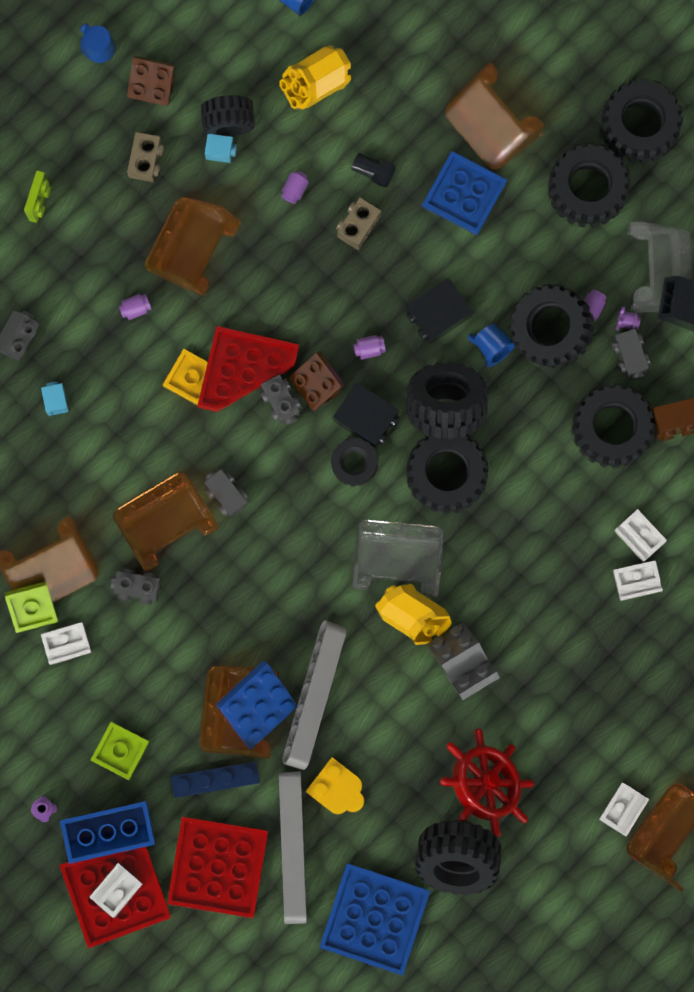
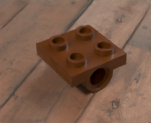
[127,55,175,106]
[289,352,345,411]

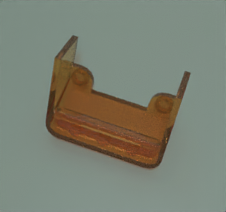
[626,784,694,892]

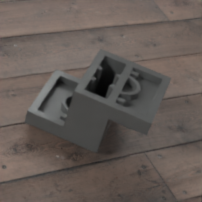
[426,623,500,700]

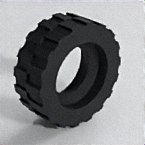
[331,437,378,487]

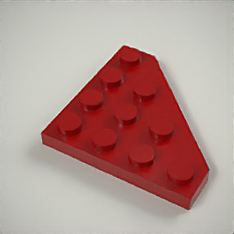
[197,326,299,412]

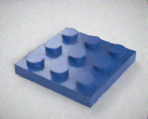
[422,151,507,236]
[216,661,297,750]

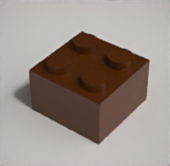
[651,398,694,442]

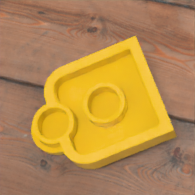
[305,757,364,814]

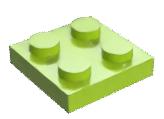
[24,170,51,223]
[4,582,58,633]
[91,722,149,781]

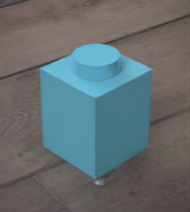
[205,134,237,163]
[41,382,69,416]

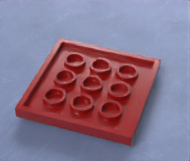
[167,817,268,918]
[59,846,172,949]

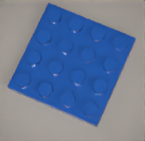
[319,863,430,976]

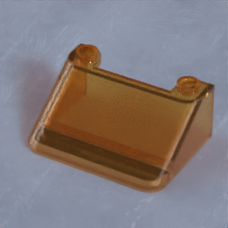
[445,62,544,169]
[145,197,241,296]
[113,472,219,572]
[0,516,99,602]
[199,666,279,759]

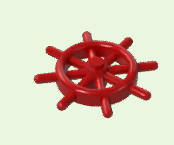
[440,728,534,838]

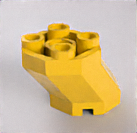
[280,45,351,109]
[375,584,452,645]

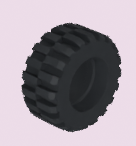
[600,79,683,164]
[548,143,630,228]
[509,284,595,368]
[406,362,489,440]
[572,383,656,468]
[406,434,488,514]
[415,820,502,895]

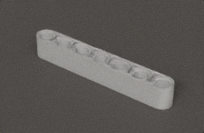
[282,620,346,770]
[279,771,307,924]

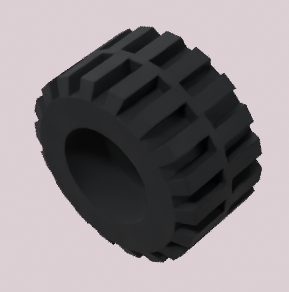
[201,95,255,137]

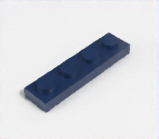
[171,762,260,798]

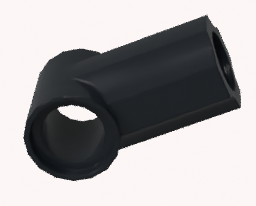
[351,153,396,187]

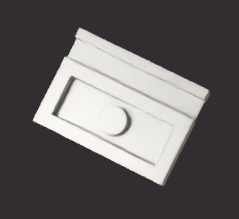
[614,509,667,562]
[613,561,663,601]
[41,622,92,665]
[599,782,649,837]
[90,863,143,918]

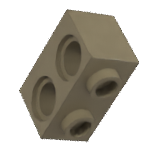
[127,132,164,182]
[336,198,381,251]

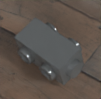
[0,310,39,361]
[611,329,651,380]
[259,375,301,425]
[204,469,248,519]
[110,569,161,605]

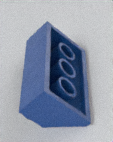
[60,801,155,864]

